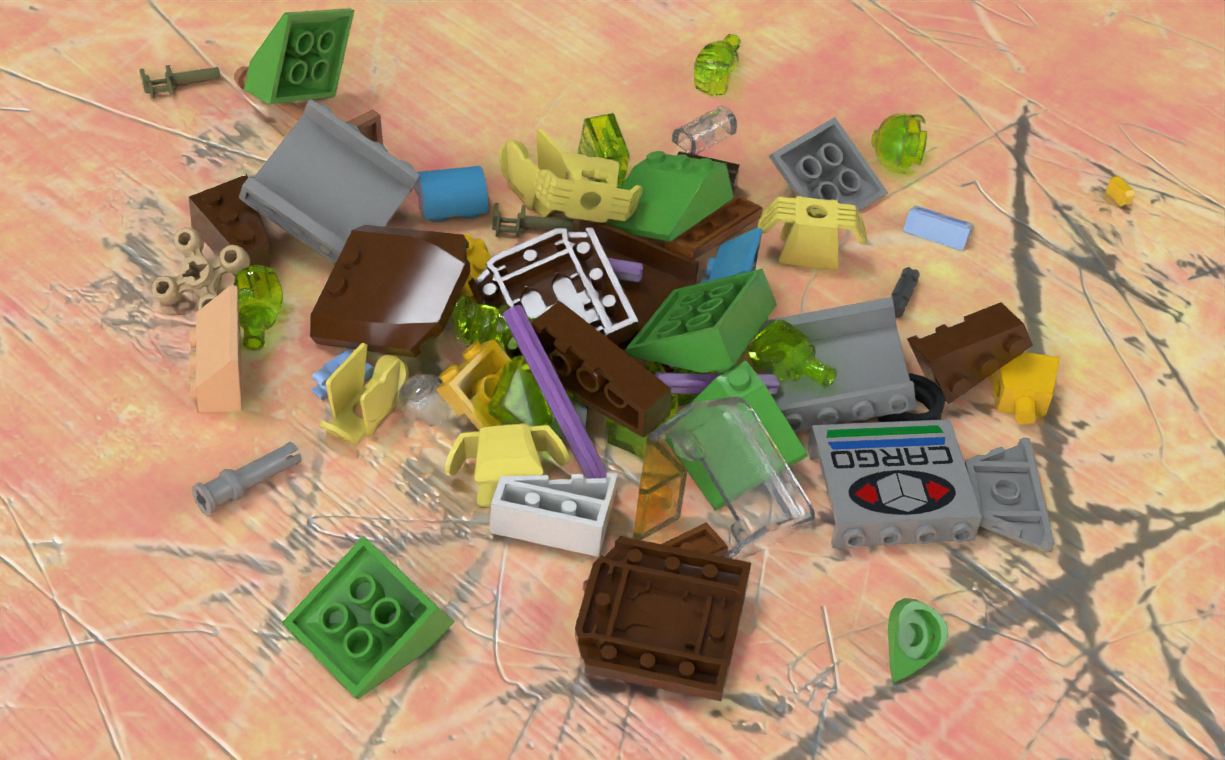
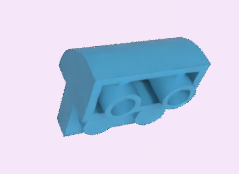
[414,166,489,222]

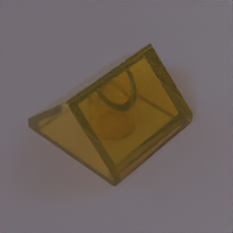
[633,436,688,540]

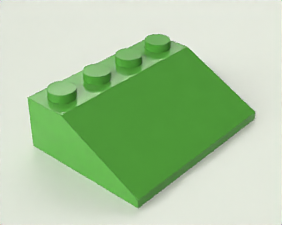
[625,268,777,373]

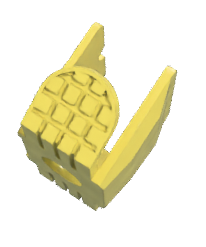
[499,129,569,217]
[534,152,643,223]
[758,196,867,270]
[319,343,409,446]
[445,423,570,507]

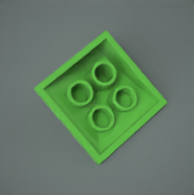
[244,8,355,104]
[661,361,808,511]
[282,536,455,699]

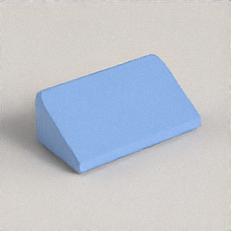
[903,205,974,250]

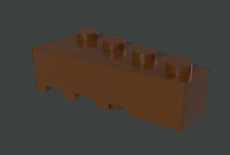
[532,300,671,438]

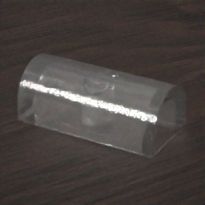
[672,105,737,155]

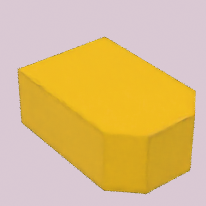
[1106,175,1135,206]

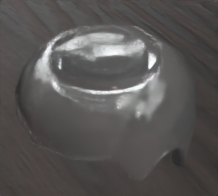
[396,374,453,426]

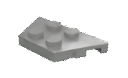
[965,438,1055,552]

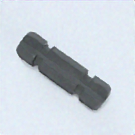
[891,267,920,318]

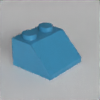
[702,228,763,283]

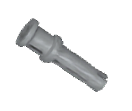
[192,442,302,515]

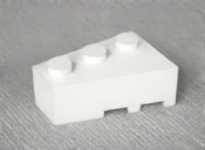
[489,473,618,557]

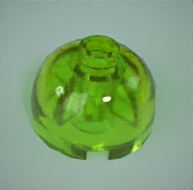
[871,113,927,175]

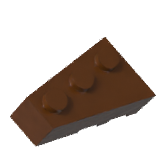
[189,174,270,283]
[907,302,1033,404]

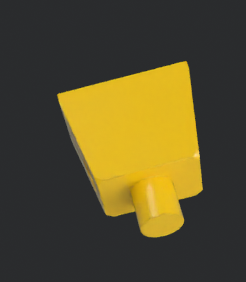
[988,352,1060,425]

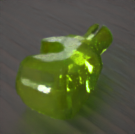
[693,34,741,96]
[234,265,283,351]
[452,295,536,347]
[748,320,837,389]

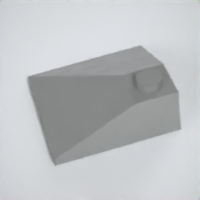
[769,117,888,211]

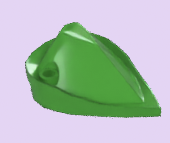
[888,598,948,683]

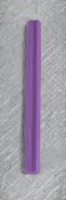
[503,305,617,493]

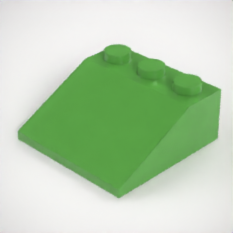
[604,151,734,242]

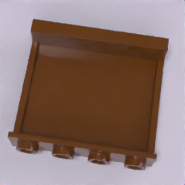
[579,219,699,351]

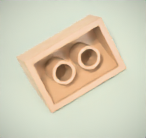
[189,285,242,413]

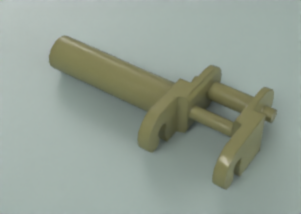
[139,65,220,98]
[492,203,574,238]

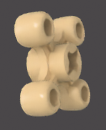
[152,227,250,311]

